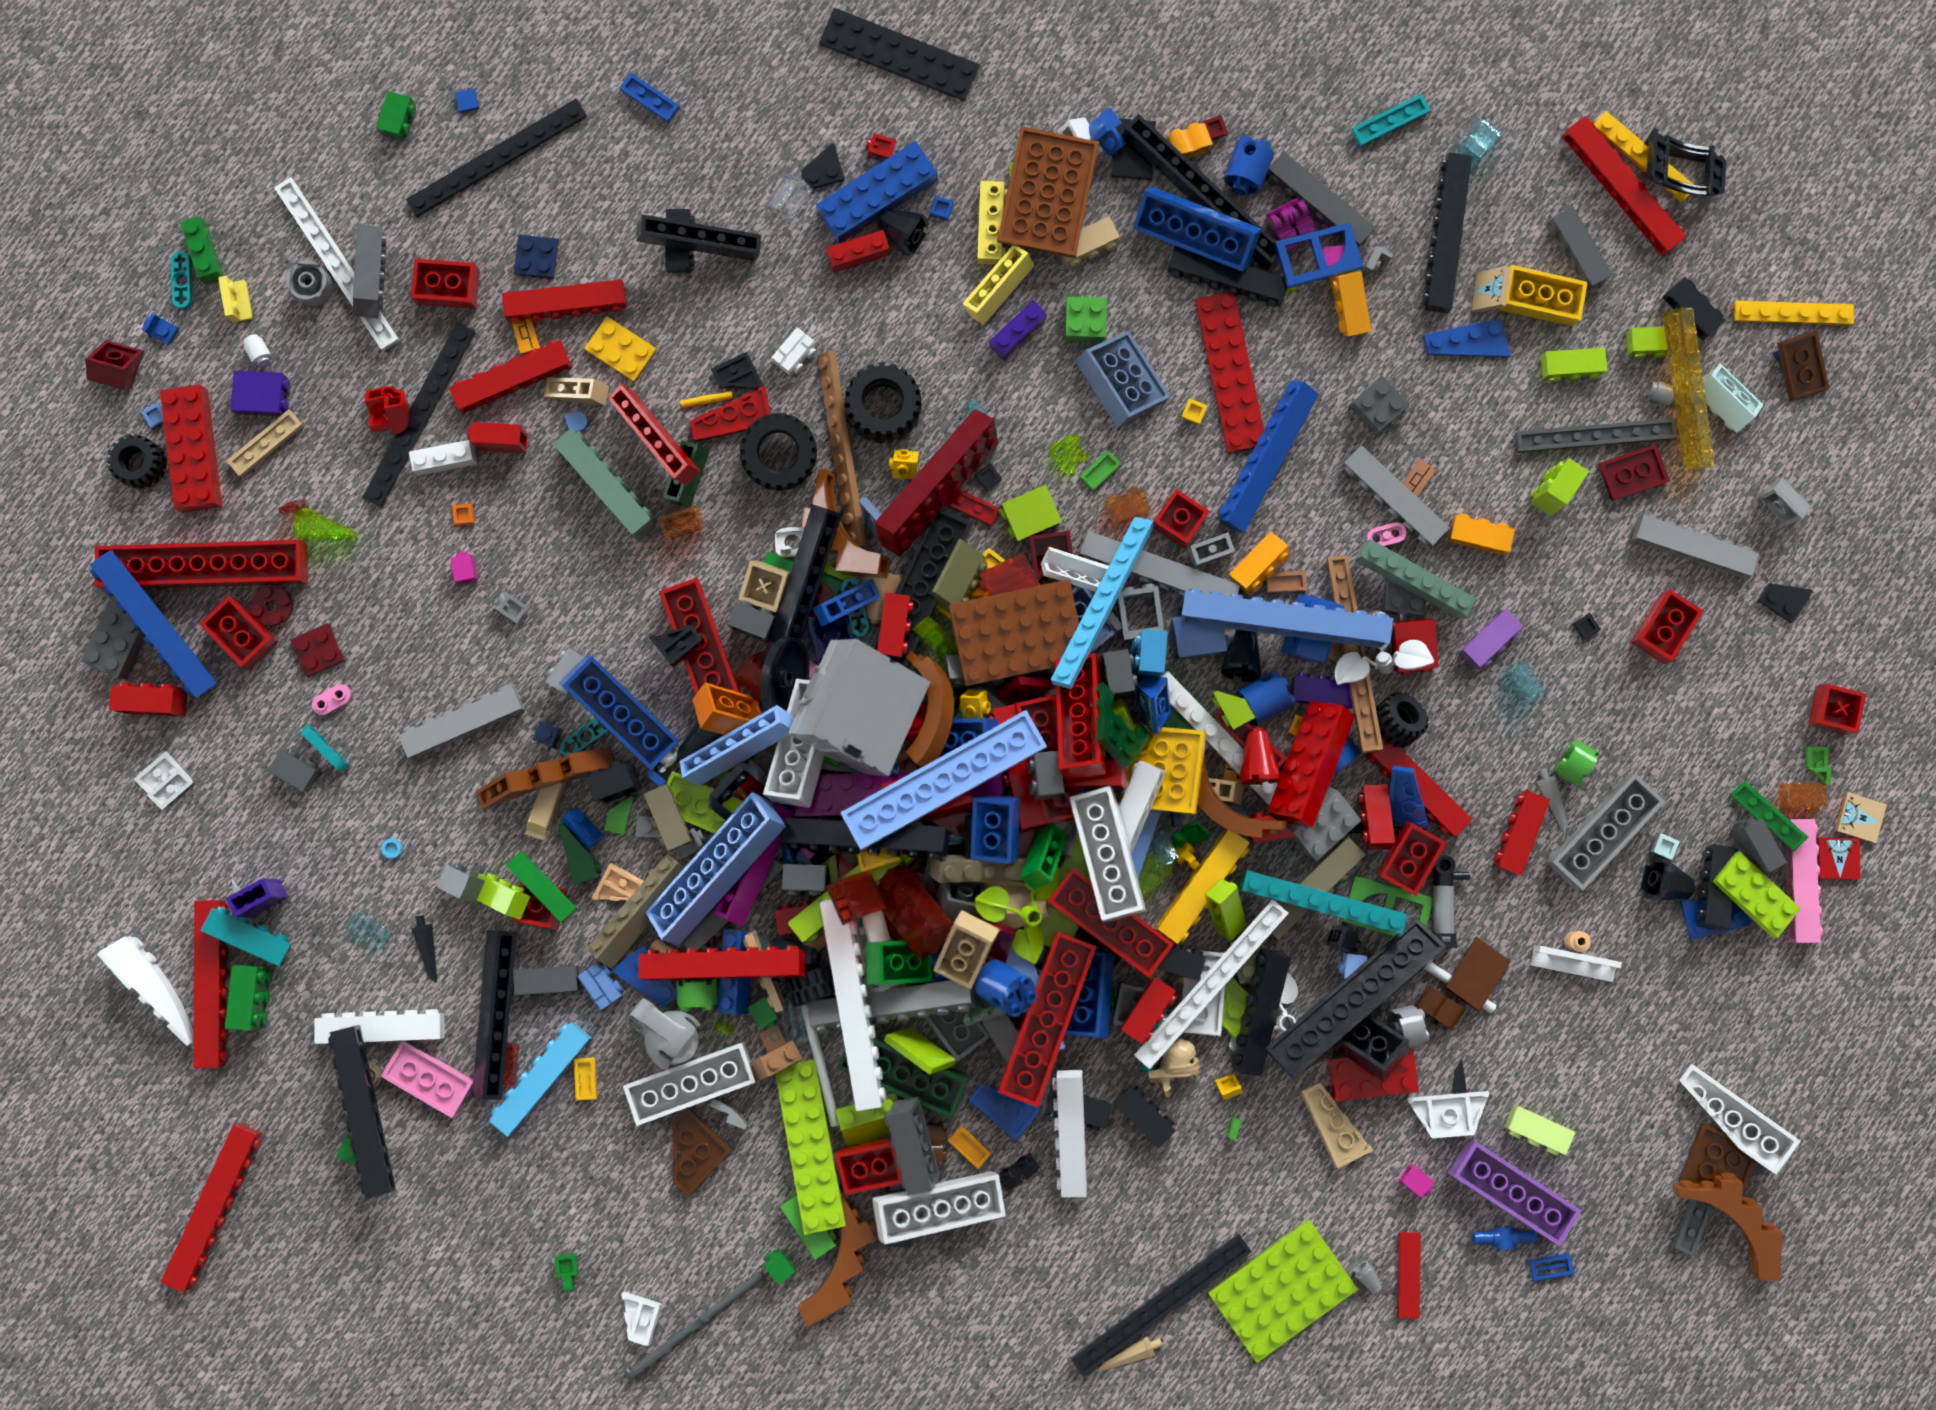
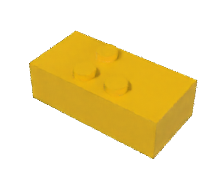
[1496,265,1588,326]

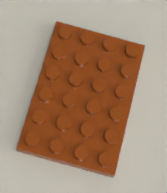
[997,126,1099,258]
[948,579,1079,686]

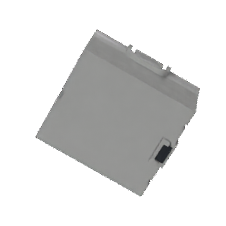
[788,639,930,776]

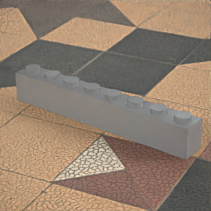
[1079,531,1241,598]
[808,980,976,1033]

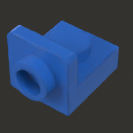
[142,313,179,346]

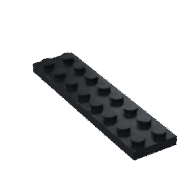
[819,7,980,101]

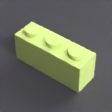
[1504,1104,1576,1156]

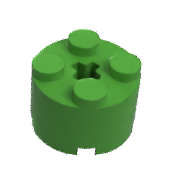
[1554,740,1600,788]
[676,979,719,1011]

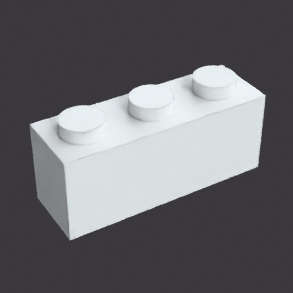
[409,440,477,476]

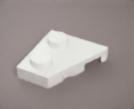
[622,1292,662,1346]

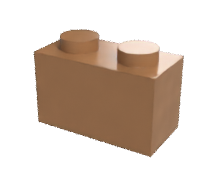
[750,1040,802,1081]

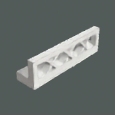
[1041,547,1120,599]
[1531,945,1622,982]

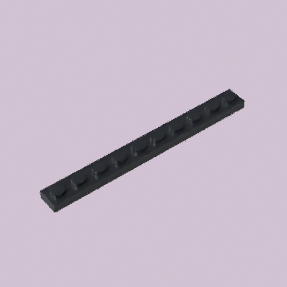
[406,98,587,217]
[362,322,476,508]
[1070,1233,1252,1377]

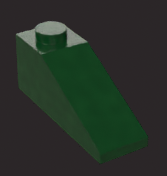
[558,823,602,885]

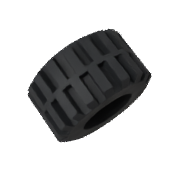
[107,434,167,489]
[1376,691,1429,748]
[784,964,836,1006]

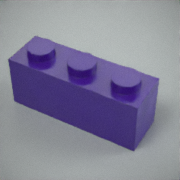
[989,300,1047,360]
[1291,673,1353,709]

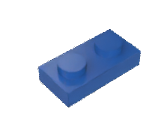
[561,807,604,850]

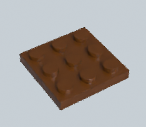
[1678,1123,1757,1197]

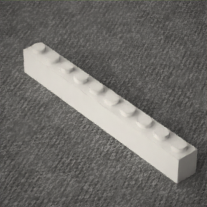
[820,897,886,1111]

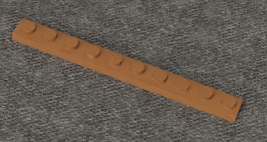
[817,350,867,548]
[1326,555,1383,753]

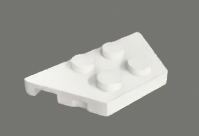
[1407,1091,1489,1138]

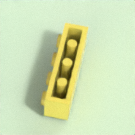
[977,181,1008,265]
[963,246,1035,325]

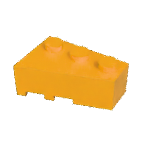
[1329,271,1372,336]

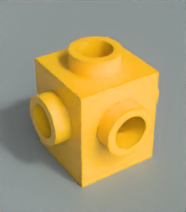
[889,449,919,480]
[959,689,991,719]

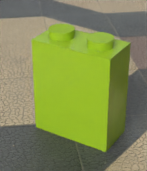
[999,485,1062,541]

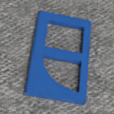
[1274,223,1363,288]

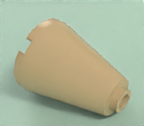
[863,572,904,624]

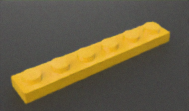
[1594,111,1694,203]
[1733,301,1854,325]

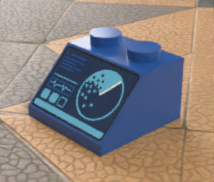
[1135,676,1171,734]

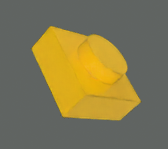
[1181,398,1207,425]
[1215,1073,1243,1100]

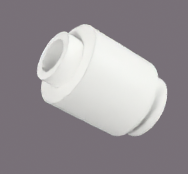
[243,334,271,366]

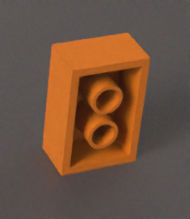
[692,683,762,735]

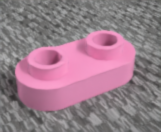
[1366,522,1407,547]
[312,684,352,715]

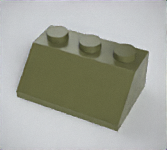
[932,539,988,611]

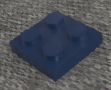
[513,234,559,279]

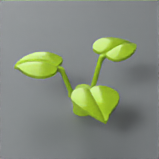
[975,867,1061,964]

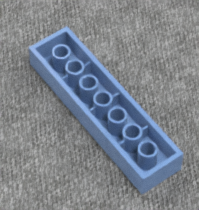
[645,792,786,946]

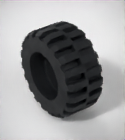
[844,362,922,443]
[739,413,817,491]

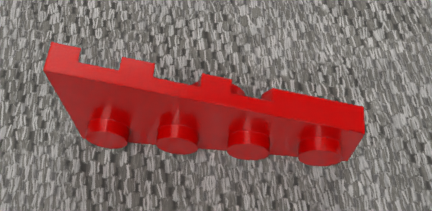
[690,385,771,442]

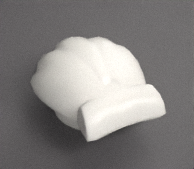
[657,747,678,772]

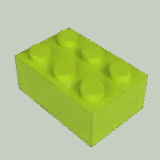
[1530,458,1589,516]

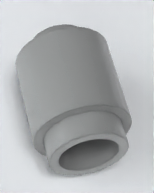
[1646,381,1679,406]

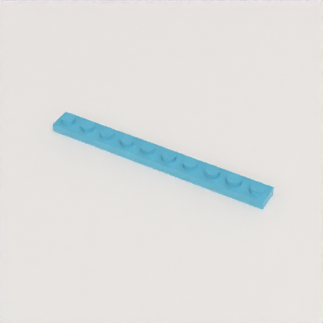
[1051,517,1154,689]

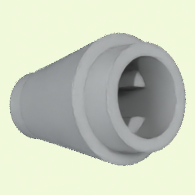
[1354,1261,1382,1294]

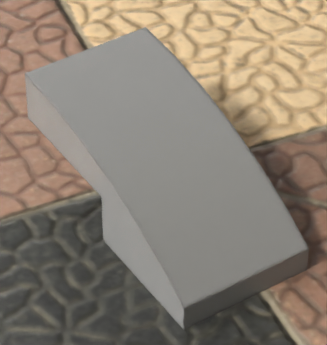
[710,1097,748,1130]

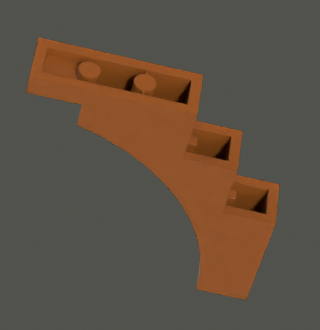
[477,748,615,810]

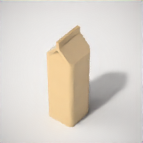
[525,781,567,840]

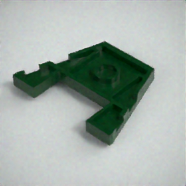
[1096,682,1153,768]

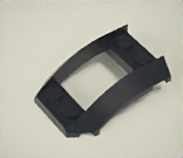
[1641,128,1726,196]
[708,760,778,821]

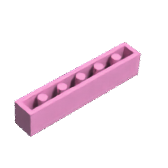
[1784,819,1823,943]

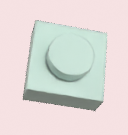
[1651,833,1680,860]

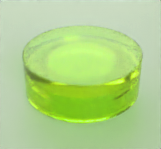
[714,1019,735,1036]

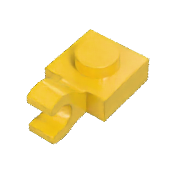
[1166,842,1201,871]

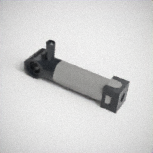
[1432,855,1471,948]

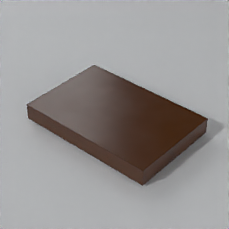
[1777,331,1830,401]
[1444,937,1511,1012]

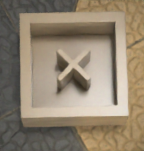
[738,560,790,612]

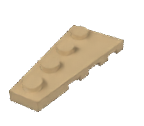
[1300,1083,1374,1168]

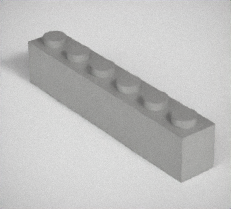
[1343,445,1450,546]
[1631,514,1759,579]
[398,685,525,759]

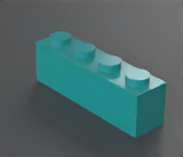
[200,906,291,966]

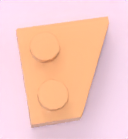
[592,863,644,901]

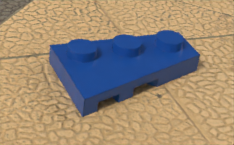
[610,945,677,1007]

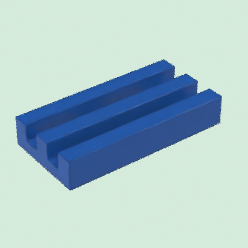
[1528,1253,1574,1282]

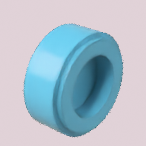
[381,839,403,859]

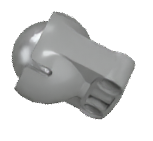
[626,998,700,1069]

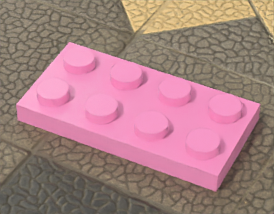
[381,1040,473,1118]

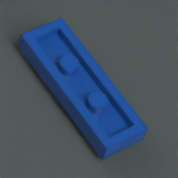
[620,73,680,124]

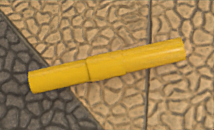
[680,391,733,409]

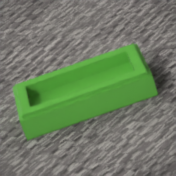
[1079,450,1122,492]

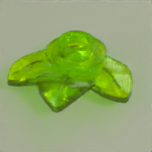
[1049,434,1089,474]

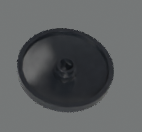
[760,636,810,711]

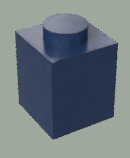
[532,721,563,749]

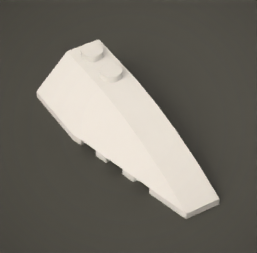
[97,936,194,1046]
[1679,1064,1801,1175]

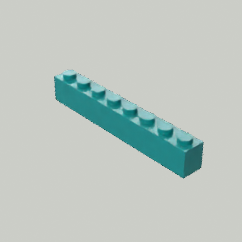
[1238,870,1408,934]

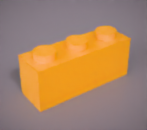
[1447,514,1515,555]
[1229,531,1290,596]

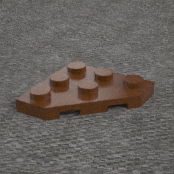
[672,1107,732,1196]

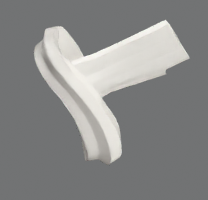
[775,527,804,558]

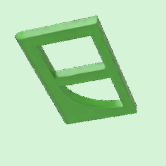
[1342,874,1433,937]

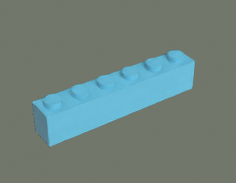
[489,1022,592,1137]

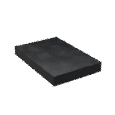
[1112,118,1156,180]

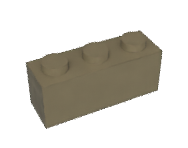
[643,784,693,851]

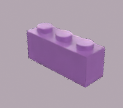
[1459,608,1523,669]

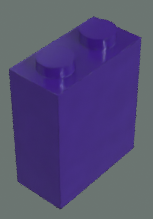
[230,371,290,416]
[225,878,289,918]

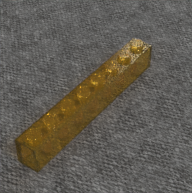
[1662,307,1715,471]

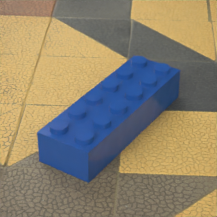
[816,141,938,244]
[1133,187,1262,272]
[559,654,679,770]

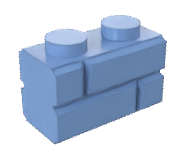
[577,962,624,1011]

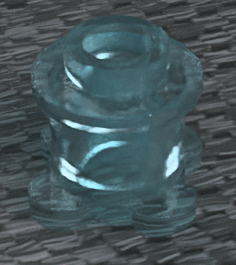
[964,399,989,416]

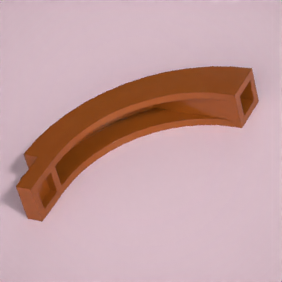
[906,651,954,767]
[1197,753,1287,838]

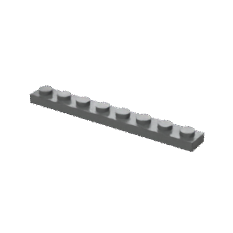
[1515,418,1678,453]

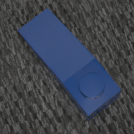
[813,579,881,627]

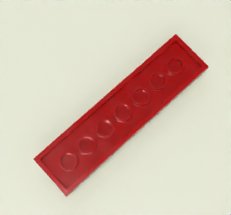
[1195,293,1264,453]

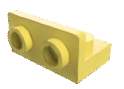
[218,276,253,323]

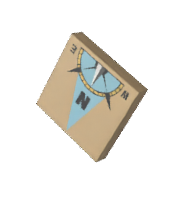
[1471,266,1511,312]
[1835,792,1887,843]

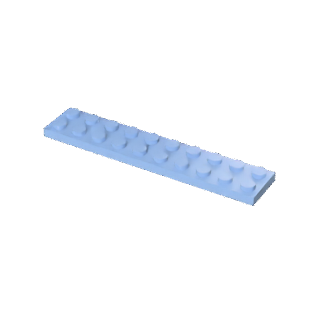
[841,710,1047,850]

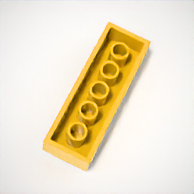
[1154,829,1250,944]

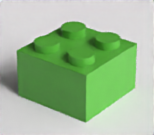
[1065,296,1107,343]

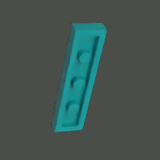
[1351,93,1431,147]

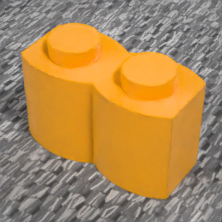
[1167,122,1213,159]

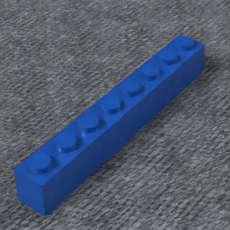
[1216,380,1319,533]
[89,550,217,698]

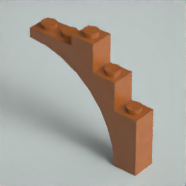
[801,469,891,579]
[1672,1173,1782,1281]
[797,1185,878,1327]

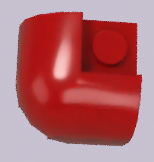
[365,386,409,435]

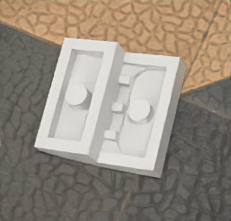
[134,751,194,810]

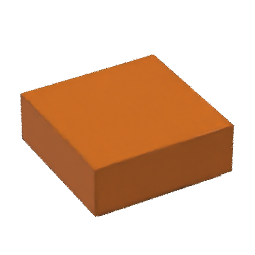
[452,503,475,526]

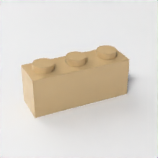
[1059,216,1120,268]

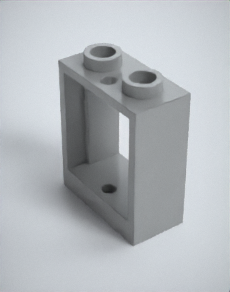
[1118,584,1165,642]

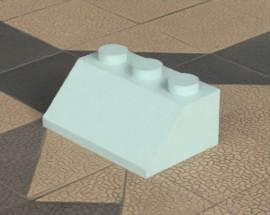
[1694,364,1763,433]

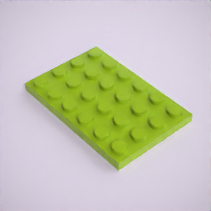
[1208,1219,1358,1363]

